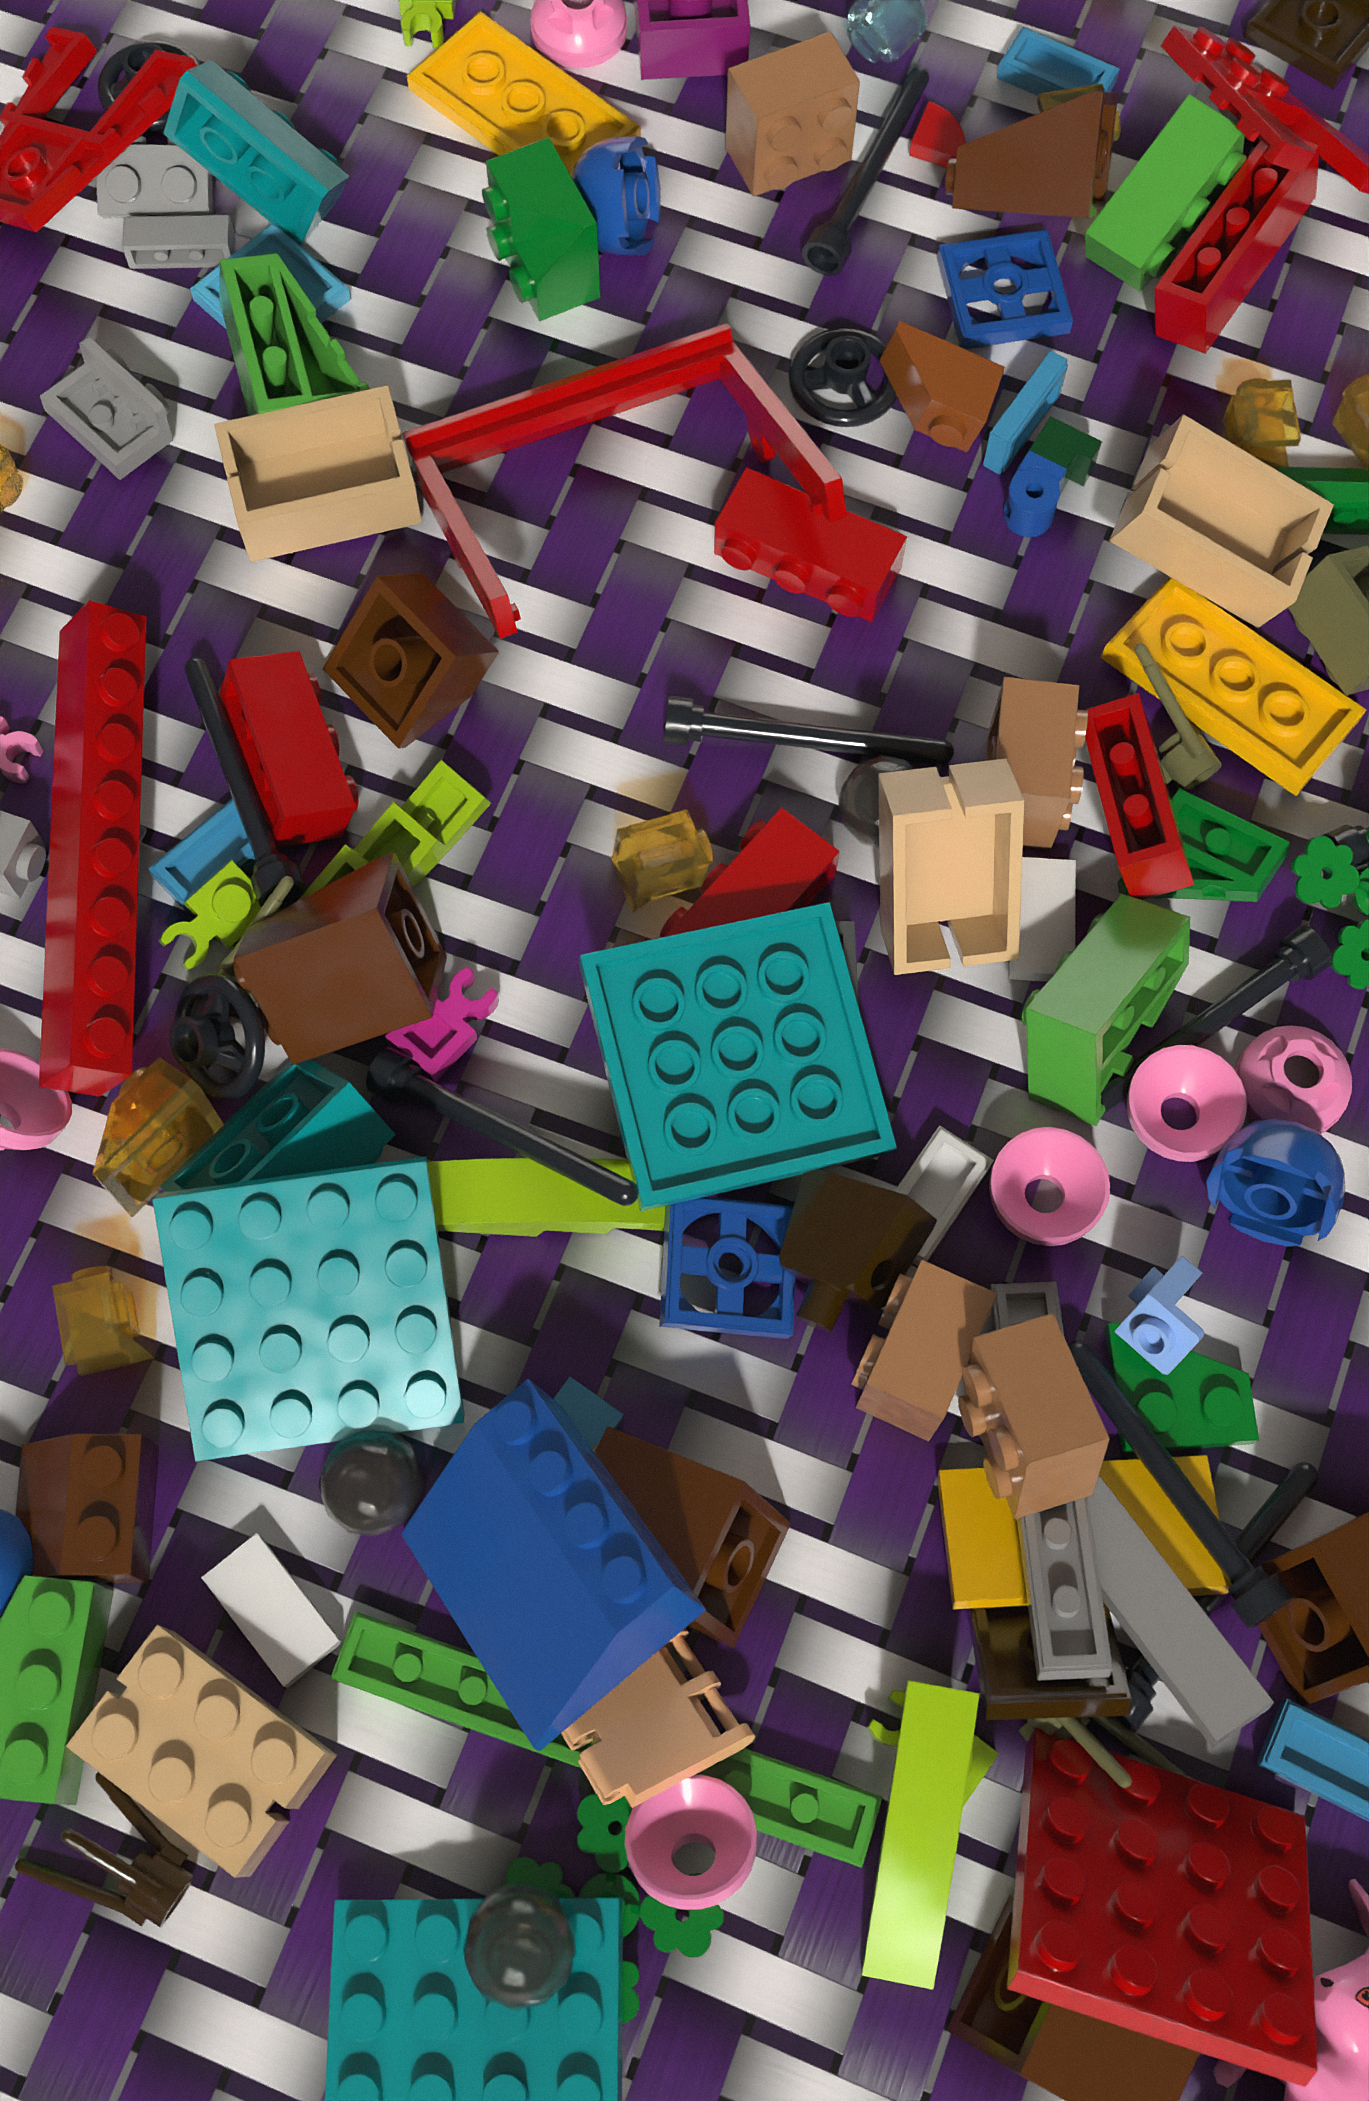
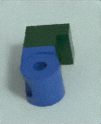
[1003,416,1102,537]

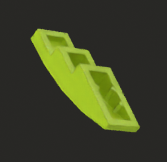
[298,760,491,901]
[428,1158,665,1237]
[862,1680,980,1989]

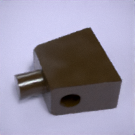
[779,1169,937,1333]

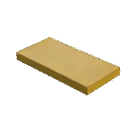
[407,11,641,176]
[1100,577,1367,796]
[937,1455,1232,1609]

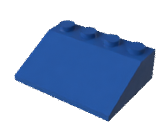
[401,1379,706,1751]

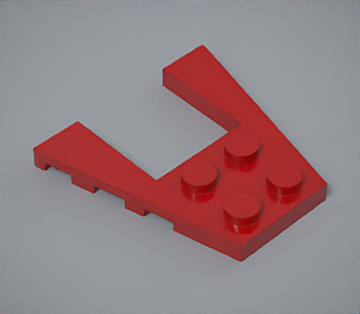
[1161,25,1369,194]
[0,26,197,232]

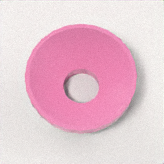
[530,0,627,68]
[1234,1025,1352,1134]
[1126,1045,1247,1162]
[0,1048,72,1150]
[989,1127,1110,1246]
[625,1775,757,1910]

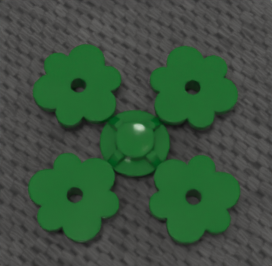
[1292,828,1369,989]
[493,1794,724,2024]

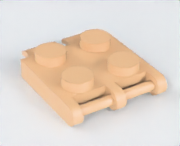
[561,1628,755,1808]

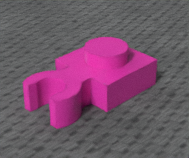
[385,967,499,1082]

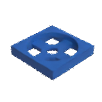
[937,229,1073,349]
[659,1197,795,1339]

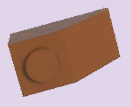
[880,320,1005,452]

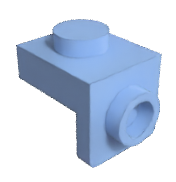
[1114,1256,1204,1375]

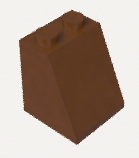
[945,92,1118,218]
[234,851,447,1065]
[592,1426,791,1649]
[1255,1511,1369,1706]
[947,1895,1202,2101]

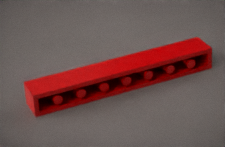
[39,600,147,1097]

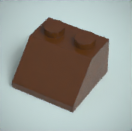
[322,573,500,749]
[15,1434,159,1584]

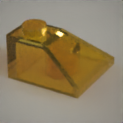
[92,1058,224,1217]

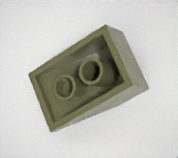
[1288,545,1369,696]

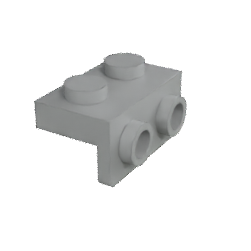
[96,136,213,218]
[40,337,173,480]

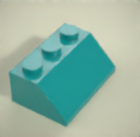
[163,60,350,246]
[160,1059,396,1192]

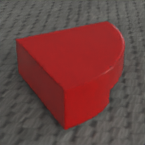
[909,101,966,168]

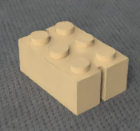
[214,385,422,562]
[1109,414,1334,628]
[878,758,1024,975]
[66,1625,337,1878]

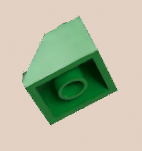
[482,137,600,322]

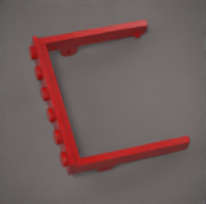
[402,323,847,639]

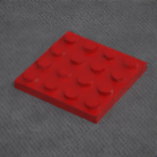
[1007,1727,1318,2087]

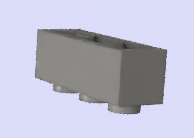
[122,214,235,269]

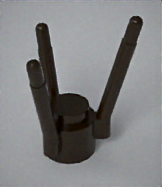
[15,1772,195,1928]

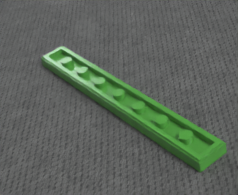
[330,1611,883,1868]

